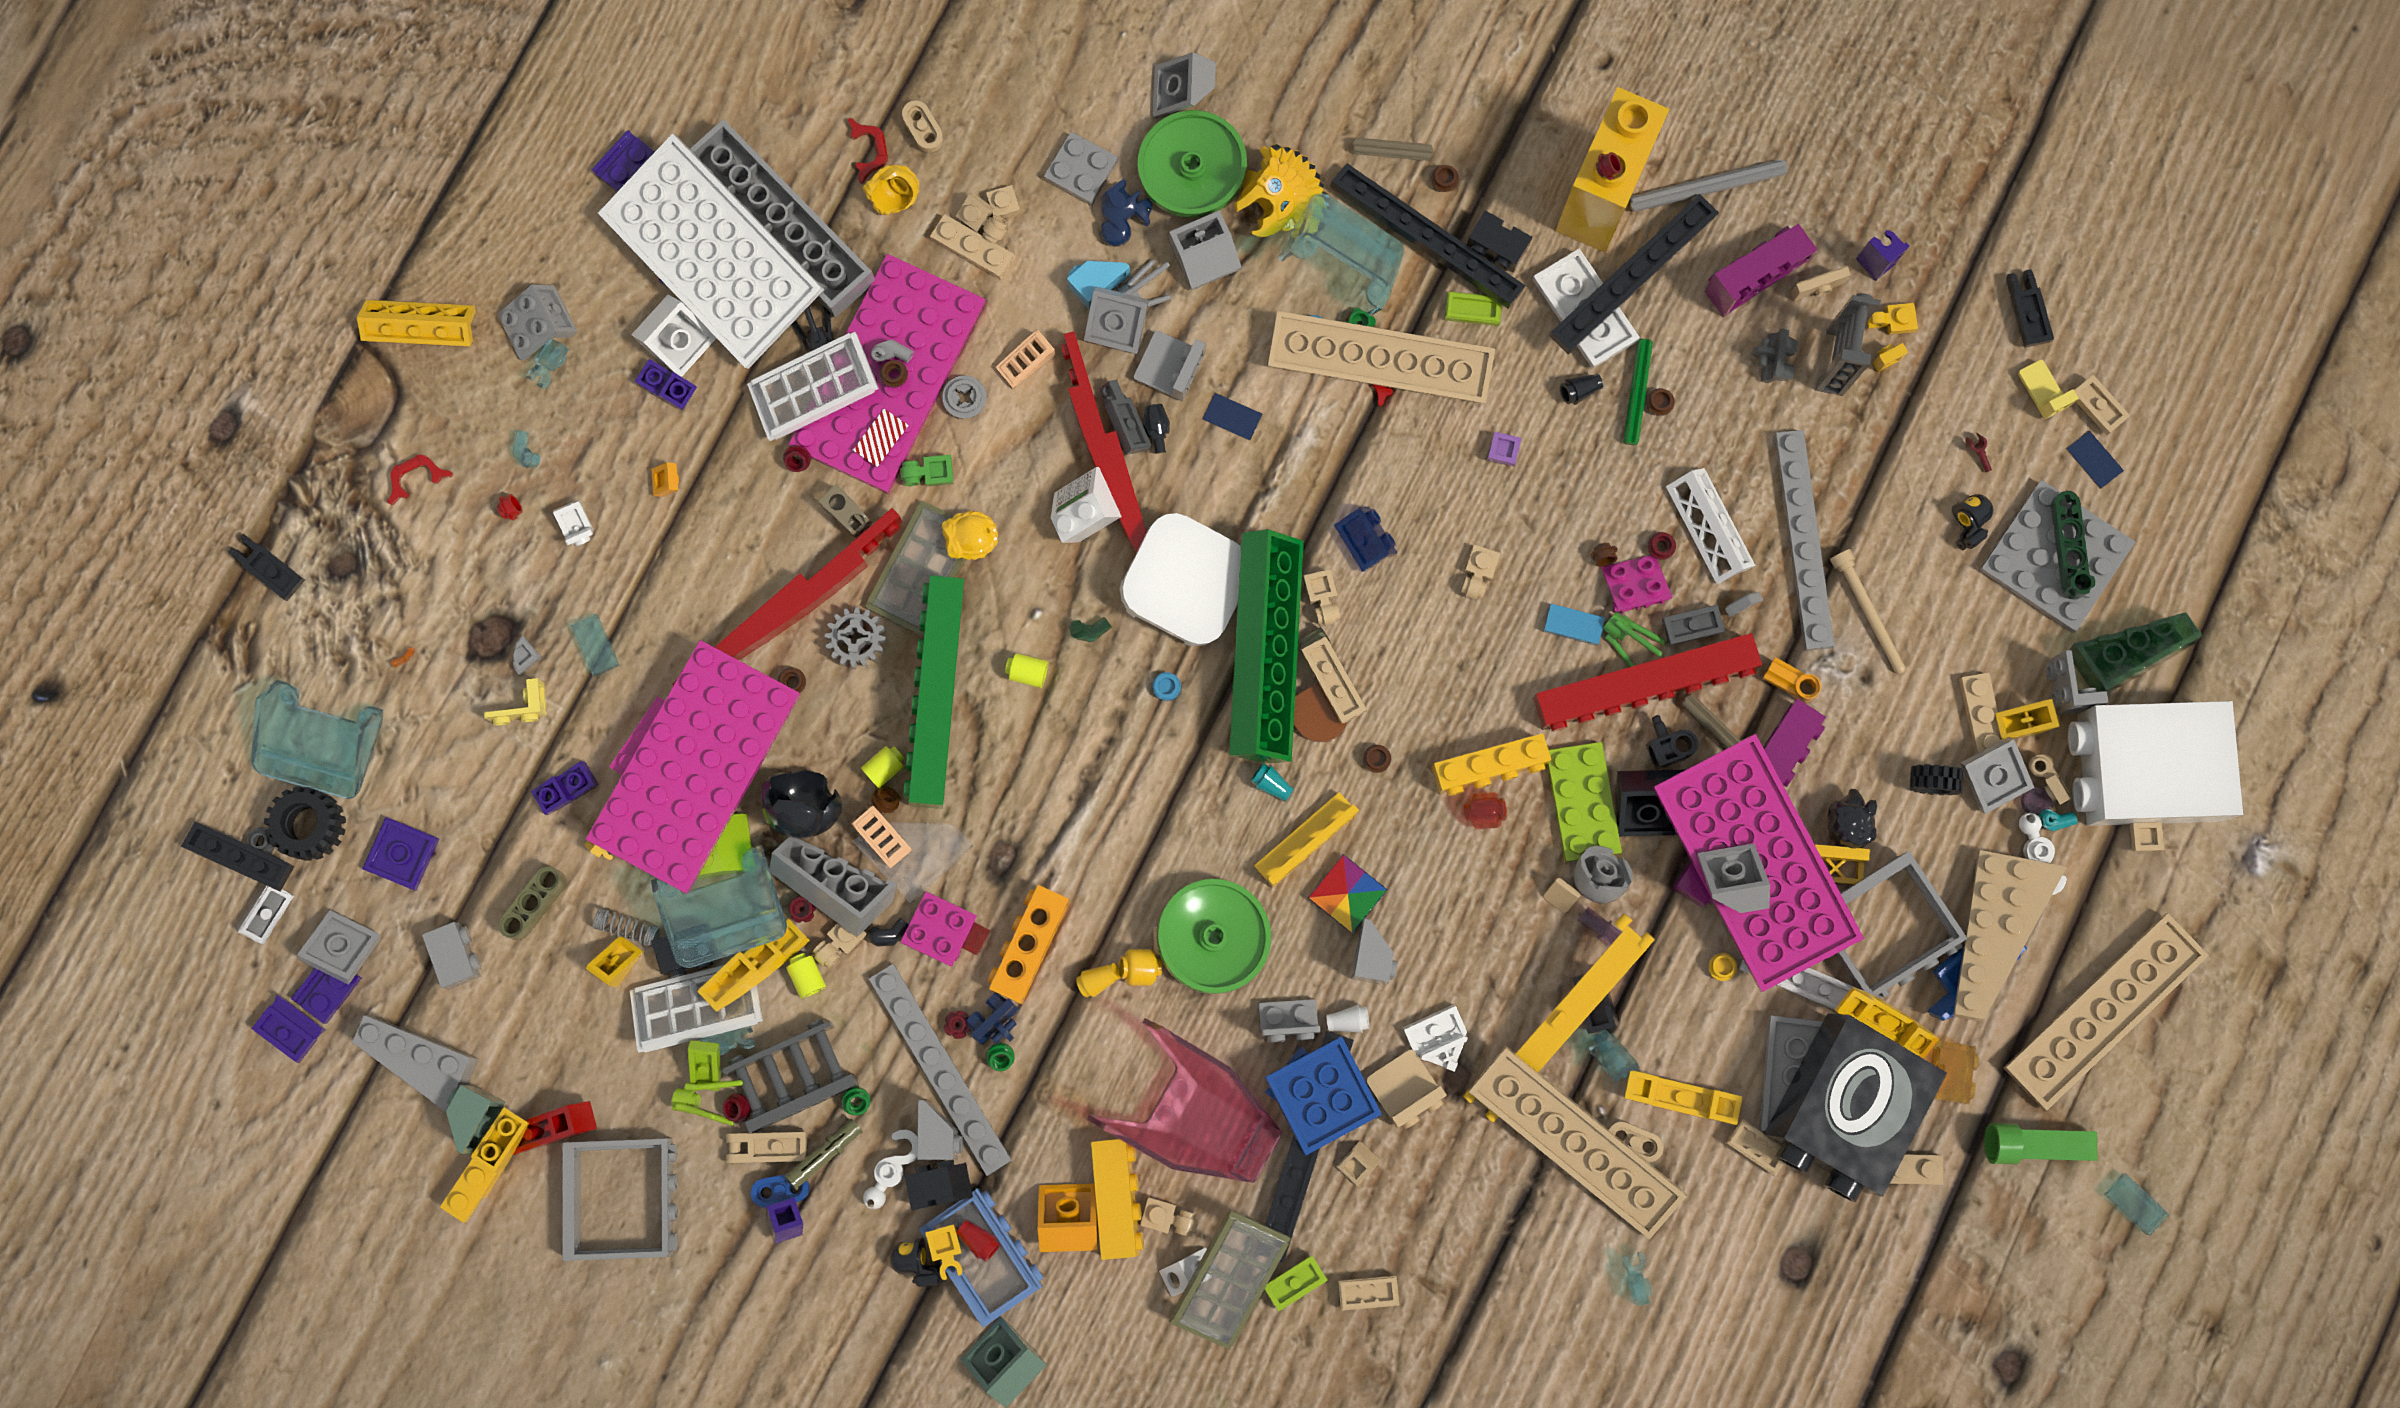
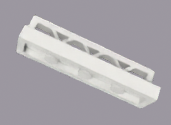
[1666,468,1756,584]

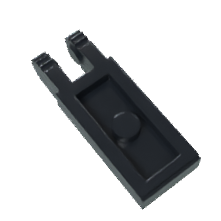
[2006,269,2054,348]
[229,534,305,601]

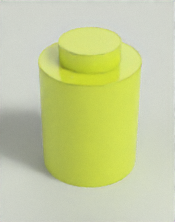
[1005,653,1049,688]
[861,746,905,789]
[786,953,827,999]

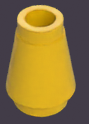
[1076,963,1121,997]

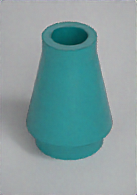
[1251,763,1294,802]

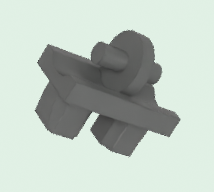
[1752,328,1799,383]

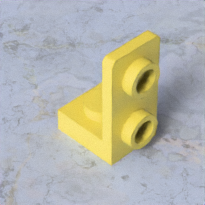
[2018,360,2079,420]
[484,678,547,726]

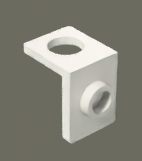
[1159,1248,1217,1297]

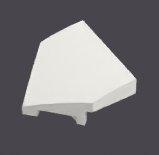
[1402,1004,1468,1072]

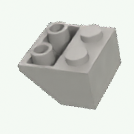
[1169,210,1242,290]

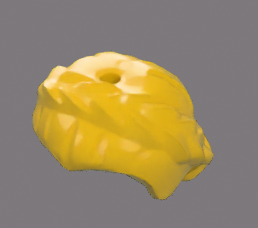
[862,165,919,215]
[942,511,998,560]

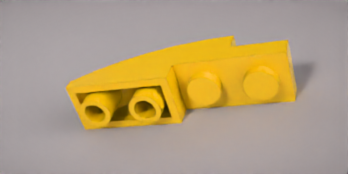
[440,1107,529,1223]

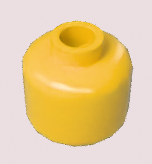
[1119,949,1162,986]

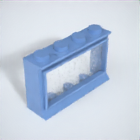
[919,1188,1044,1327]

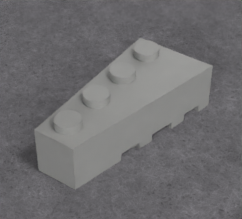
[769,837,897,937]
[352,1015,479,1112]

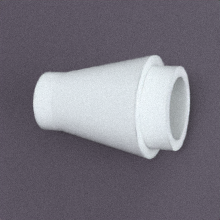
[1327,1004,1370,1033]

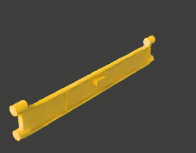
[1463,913,1655,1122]

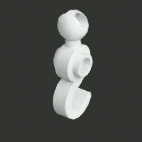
[2019,813,2067,895]
[863,1130,918,1210]

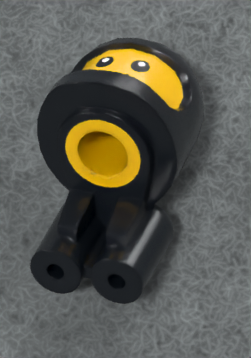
[1952,494,1994,551]
[890,1238,944,1287]

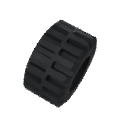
[264,786,346,861]

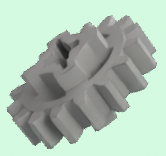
[824,607,887,669]

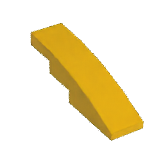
[697,919,810,1012]

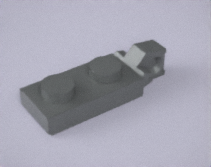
[1100,380,1151,455]

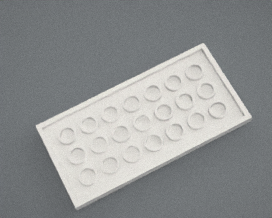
[598,133,824,369]

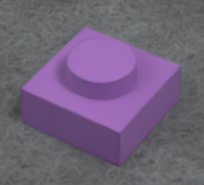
[1487,432,1522,467]

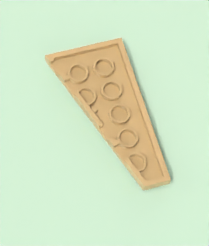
[1953,850,2067,1022]

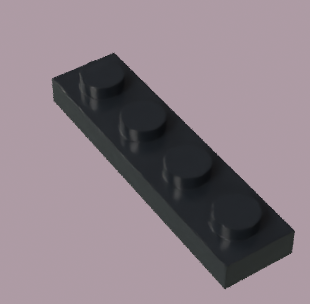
[181,821,294,892]

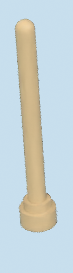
[1830,549,1905,674]

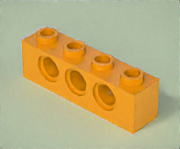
[987,885,1070,1005]

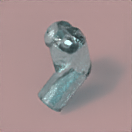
[513,431,540,468]

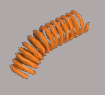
[390,647,415,668]

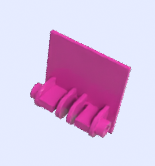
[1601,555,1672,614]
[900,892,977,967]

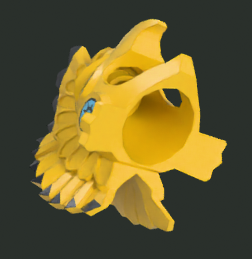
[1234,143,1328,243]

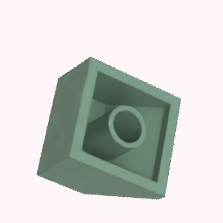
[446,1085,506,1154]
[960,1317,1047,1408]

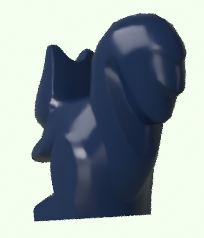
[1100,179,1152,247]

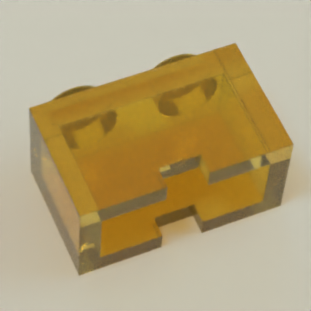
[1931,1041,1979,1104]

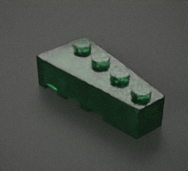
[2069,612,2202,694]

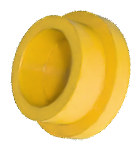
[1708,953,1737,981]

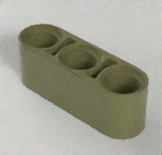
[499,866,566,940]

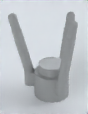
[1117,259,1171,307]

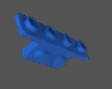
[1927,944,2027,1021]

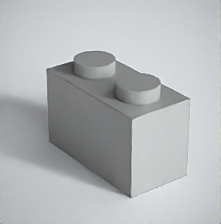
[422,922,482,990]

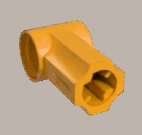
[1762,657,1821,703]

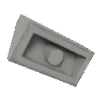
[235,884,294,945]

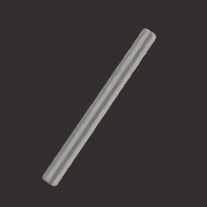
[1629,159,1787,212]

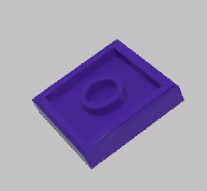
[362,817,440,891]

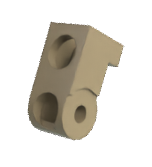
[818,484,872,538]

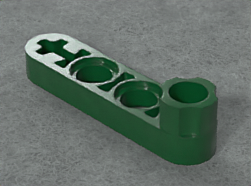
[2051,490,2096,600]

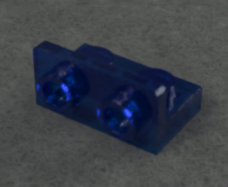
[1334,507,1397,572]

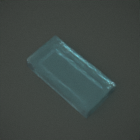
[571,614,620,677]
[2104,1173,2170,1236]

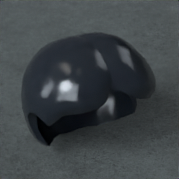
[760,770,842,839]

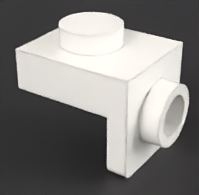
[553,499,594,546]

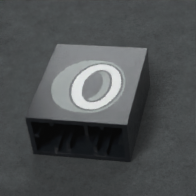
[1764,1013,1947,1203]

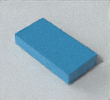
[1543,604,1605,646]

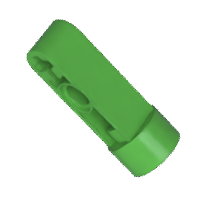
[1984,1123,2098,1165]

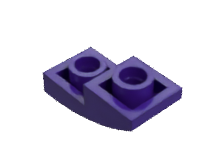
[635,358,697,410]
[531,761,599,815]

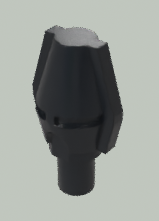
[1143,404,1170,454]

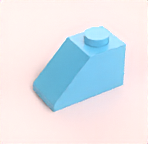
[1067,261,1131,310]

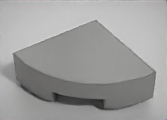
[1725,592,1764,617]
[513,635,542,676]

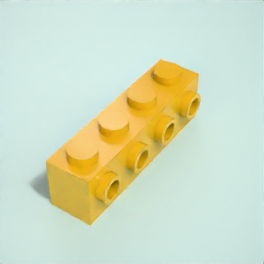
[1432,733,1551,796]
[1091,1139,1144,1260]

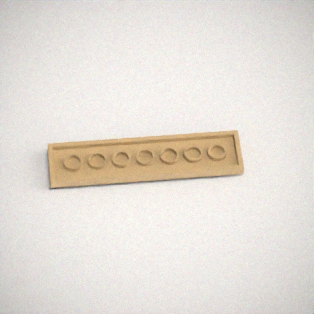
[1268,311,1495,404]
[2003,913,2209,1111]
[1469,1046,1687,1240]

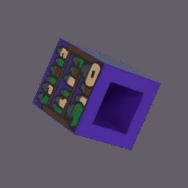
[766,1197,803,1244]

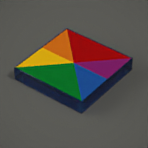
[1308,854,1388,934]

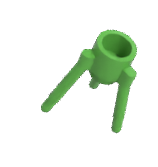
[1603,612,1666,667]

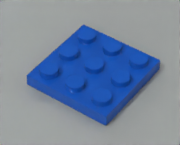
[1264,1036,1382,1155]

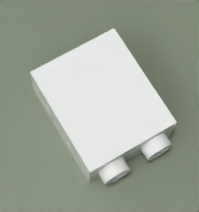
[2068,701,2243,826]

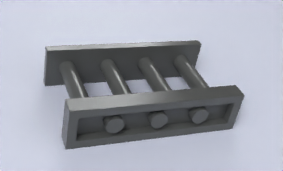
[1816,293,1881,396]
[722,1019,859,1133]

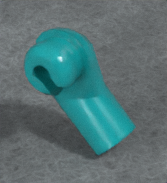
[2039,809,2078,832]

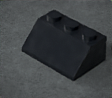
[1615,769,1686,837]

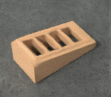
[995,330,1056,389]
[852,806,912,869]

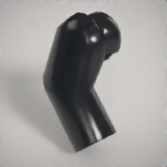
[867,917,909,947]

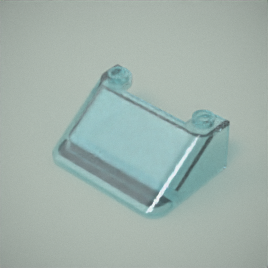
[1278,194,1404,316]
[251,680,384,799]
[651,845,787,968]

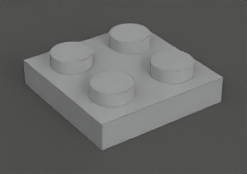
[1044,132,1118,206]
[1084,286,1149,354]
[1960,737,2034,814]
[297,910,381,985]

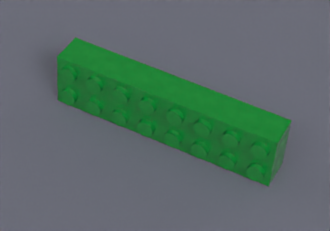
[1229,529,1304,763]
[903,575,964,809]

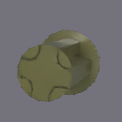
[1298,625,1330,649]

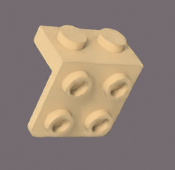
[1366,1050,1447,1129]

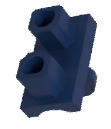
[966,992,1020,1045]

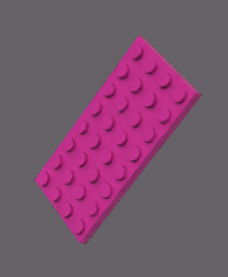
[788,254,986,494]
[586,640,801,894]
[1652,734,1864,992]

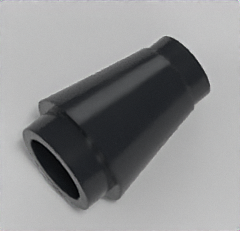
[1560,373,1603,405]

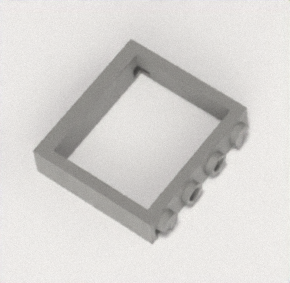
[1835,851,1968,999]
[562,1139,678,1261]

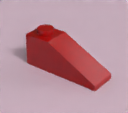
[512,1101,597,1156]

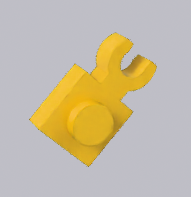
[925,1224,962,1280]

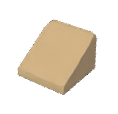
[1543,878,1581,913]
[1336,1141,1380,1186]

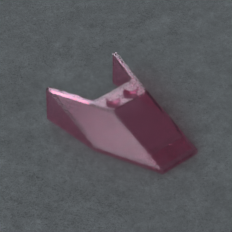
[1087,1018,1283,1183]

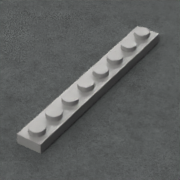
[1774,430,1834,651]
[869,964,1012,1176]

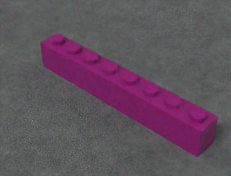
[1672,698,1826,907]

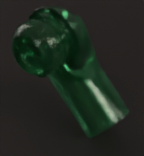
[1069,617,1112,642]

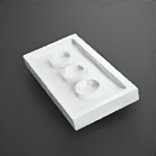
[1532,248,1640,369]

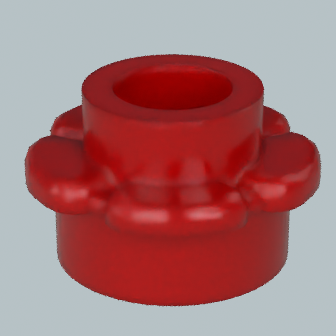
[497,494,523,521]

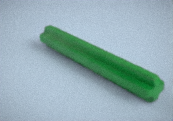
[1623,338,1653,445]

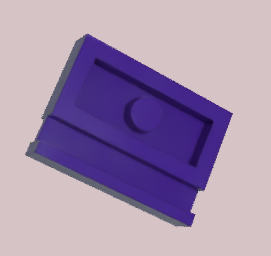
[592,130,655,192]
[291,968,362,1024]
[251,995,326,1063]

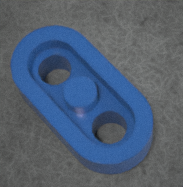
[751,1174,810,1208]

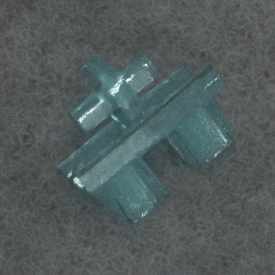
[1589,1030,1640,1083]

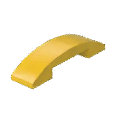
[1835,987,1940,1059]
[1624,1070,1743,1125]

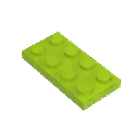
[1547,742,1622,863]

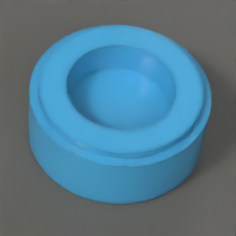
[1153,672,1181,702]

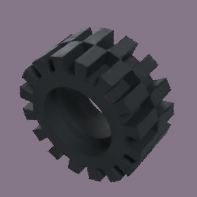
[1909,764,1964,795]

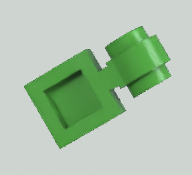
[900,455,954,487]

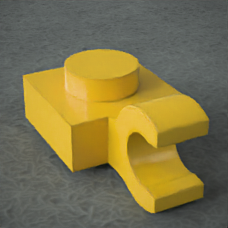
[1867,303,1918,335]

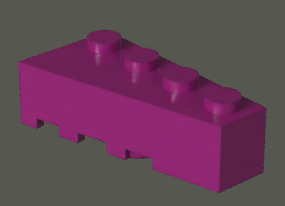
[1704,223,1818,317]

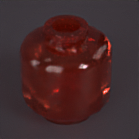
[1464,792,1507,830]

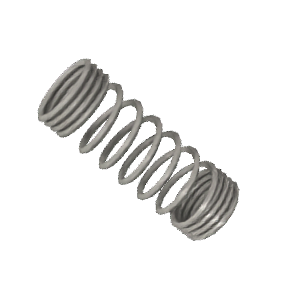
[593,908,660,948]

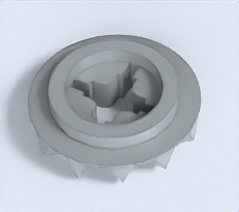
[942,375,987,420]

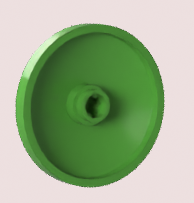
[1138,110,1247,218]
[1157,879,1271,994]

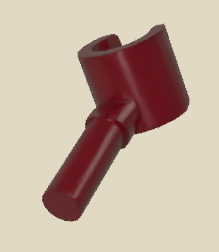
[1965,433,1992,472]

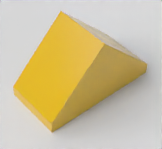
[1995,699,2060,740]
[586,936,643,988]

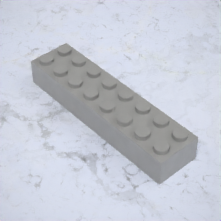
[690,119,875,318]

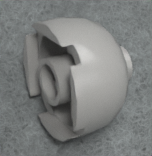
[1573,846,1633,904]

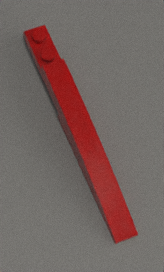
[1060,331,1147,554]
[672,508,902,686]

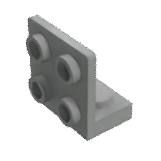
[498,284,578,360]
[1134,331,1206,401]
[2046,650,2108,715]
[1259,999,1320,1043]

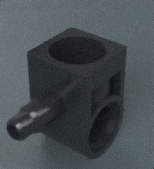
[1646,715,1699,770]

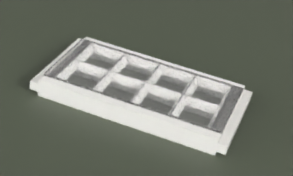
[747,332,879,441]
[630,965,763,1053]

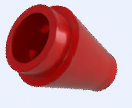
[956,1220,1000,1262]

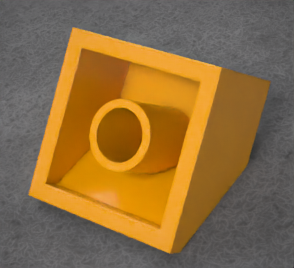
[1038,1183,1098,1252]

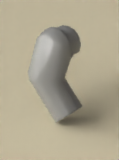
[871,340,914,363]

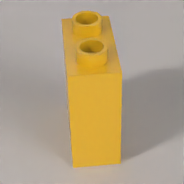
[1555,87,1670,252]

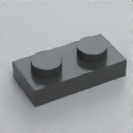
[1662,605,1725,646]

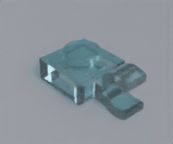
[526,339,569,389]
[701,1026,755,1055]
[1622,1252,1652,1306]

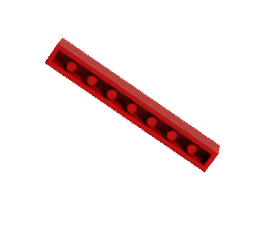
[1533,633,1762,732]

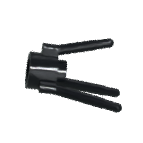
[792,306,834,352]

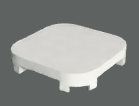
[1119,513,1241,647]

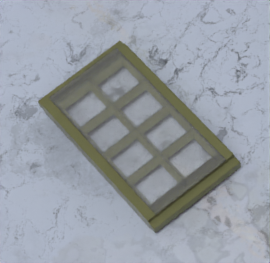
[865,500,966,637]
[1169,1209,1291,1350]

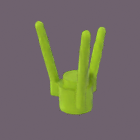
[671,1080,743,1126]

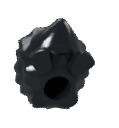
[1827,788,1877,849]

